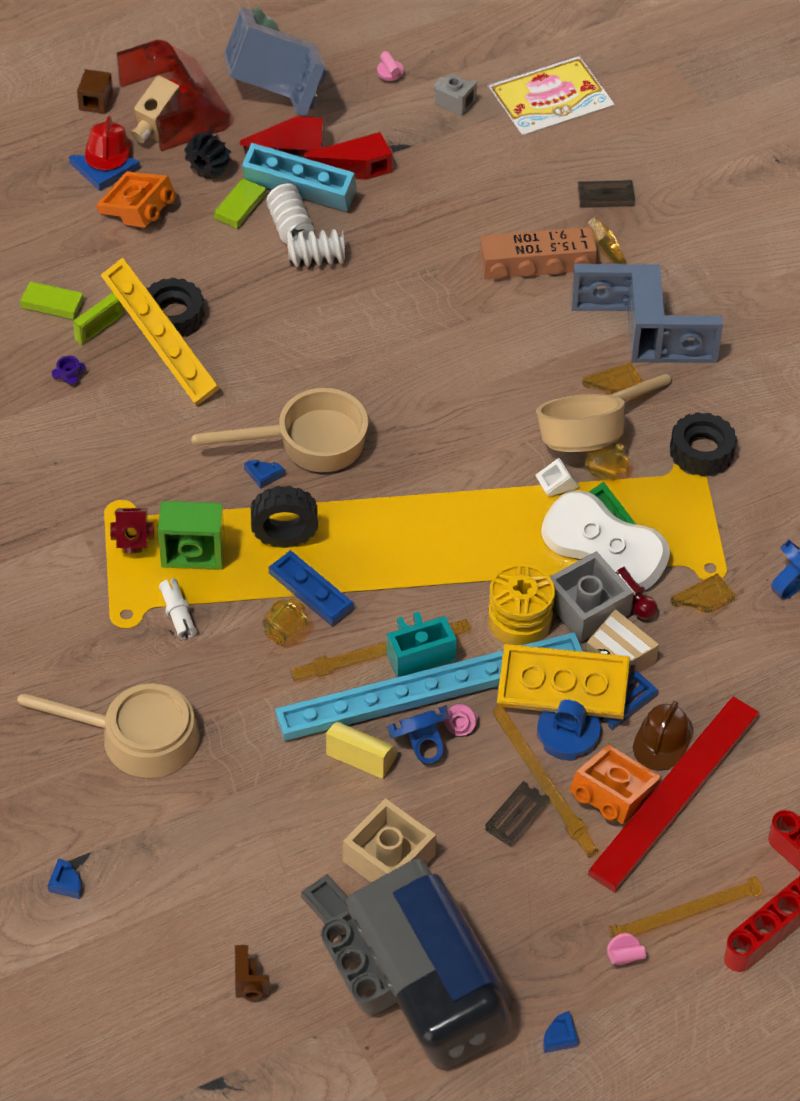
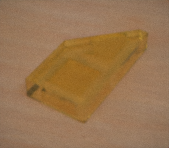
[587,217,627,264]
[582,362,643,395]
[670,573,735,613]

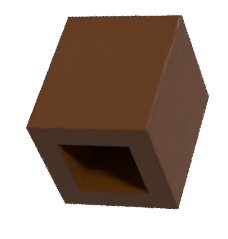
[77,69,113,114]

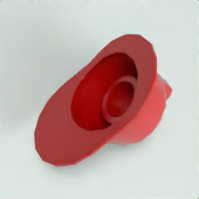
[85,116,130,170]

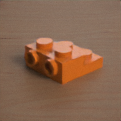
[96,171,176,227]
[569,744,661,824]

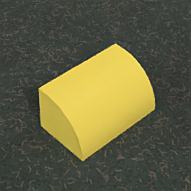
[326,722,398,779]

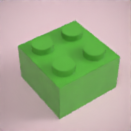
[158,501,225,570]

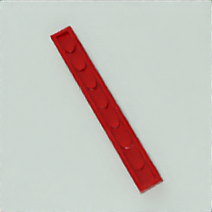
[588,696,759,892]

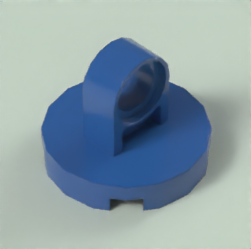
[771,539,800,600]
[537,699,601,761]
[387,705,451,763]

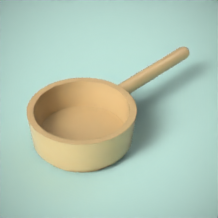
[536,374,671,452]
[191,388,368,472]
[17,683,199,778]

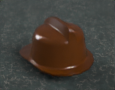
[633,701,693,771]

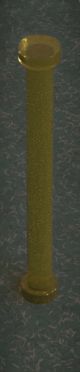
[609,876,762,939]

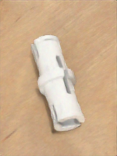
[159,579,197,640]

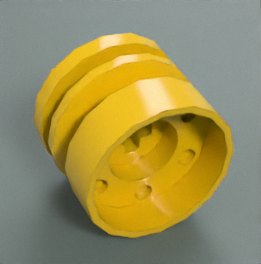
[488,564,555,646]

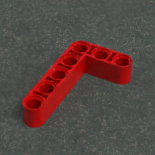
[724,810,800,972]

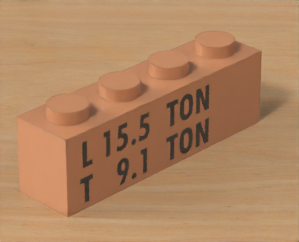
[480,227,597,279]

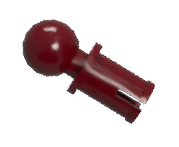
[616,566,658,620]

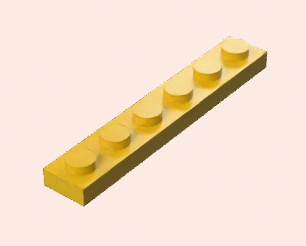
[101,257,220,406]

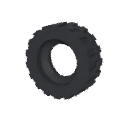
[147,278,205,337]
[670,412,737,476]
[251,486,318,548]

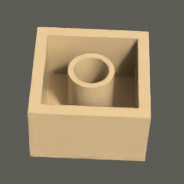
[342,798,436,883]

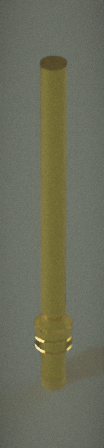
[290,619,470,681]
[492,707,599,858]

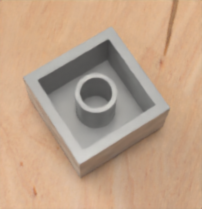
[550,551,634,642]

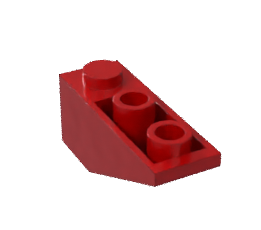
[240,116,325,155]
[304,132,392,180]

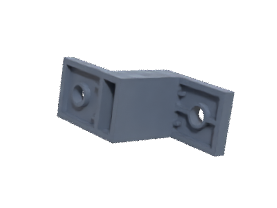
[223,6,327,116]
[571,264,723,363]

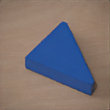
[69,155,140,191]

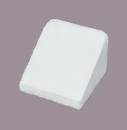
[536,458,580,496]

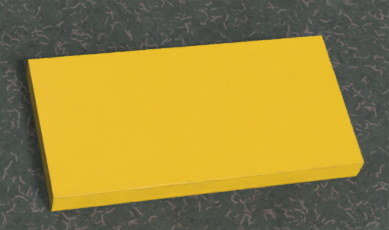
[497,644,630,719]

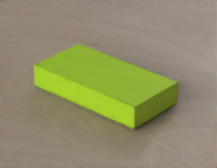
[214,178,266,229]
[20,281,84,320]
[73,292,124,345]

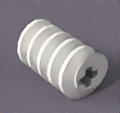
[266,184,314,245]
[287,229,345,268]

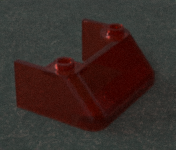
[116,39,231,152]

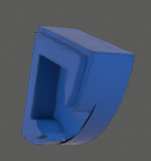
[244,460,285,489]
[47,858,82,899]
[543,1011,578,1053]

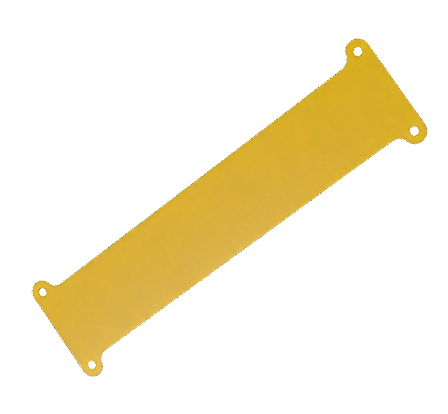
[104,463,727,628]

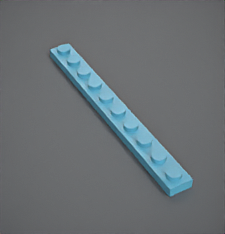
[275,632,583,741]

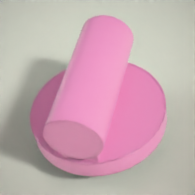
[377,51,403,81]
[444,704,478,736]
[607,933,646,965]

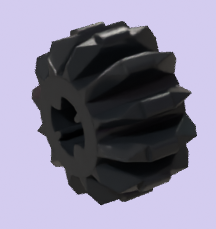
[184,131,232,179]

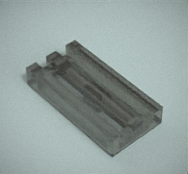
[577,180,635,208]
[485,781,550,847]

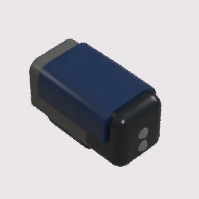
[321,859,513,1069]

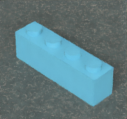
[242,143,357,212]

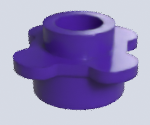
[52,356,86,385]

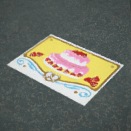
[488,56,615,135]

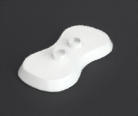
[541,491,670,590]

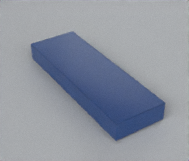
[268,550,354,626]

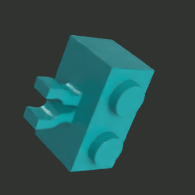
[386,612,457,677]

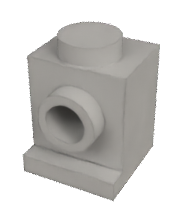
[434,73,477,116]

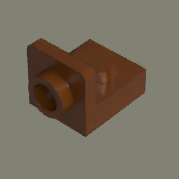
[235,945,269,1000]

